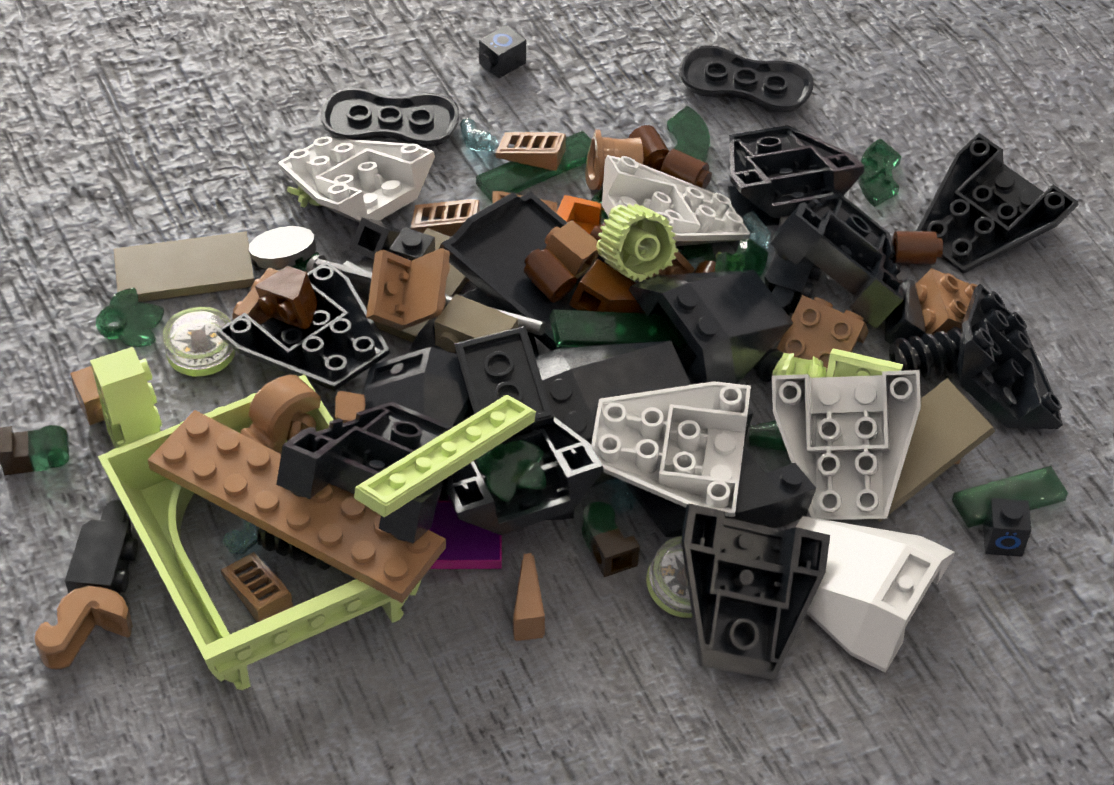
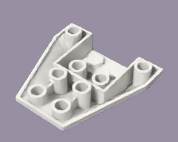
[278,137,435,223]
[602,155,751,247]
[772,370,921,520]
[591,381,751,517]
[796,516,955,673]

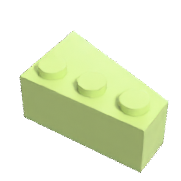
[90,347,162,448]

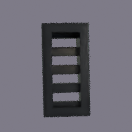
[884,278,926,344]

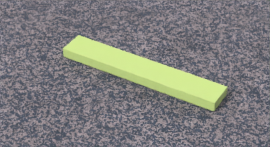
[354,395,536,517]

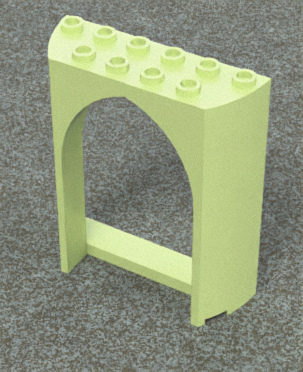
[98,374,421,690]

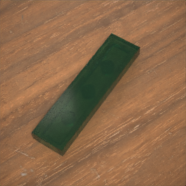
[476,131,592,203]
[549,310,688,351]

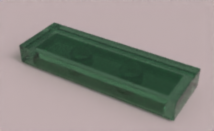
[952,466,1068,528]

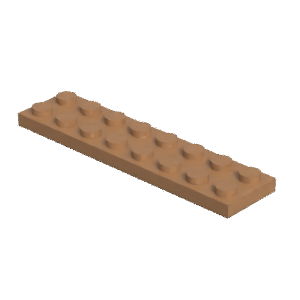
[148,410,446,603]

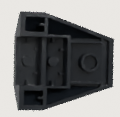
[729,125,864,219]
[629,270,793,384]
[535,341,691,488]
[446,405,604,535]
[681,504,831,680]

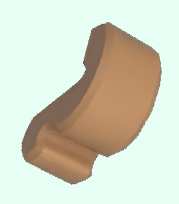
[240,375,321,454]
[35,585,133,669]

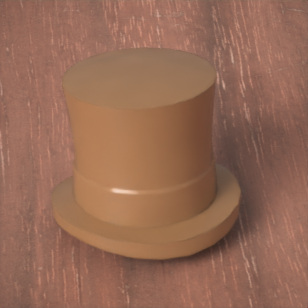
[585,129,643,190]

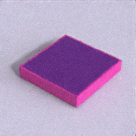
[429,501,502,569]

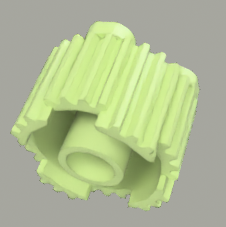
[596,204,678,282]

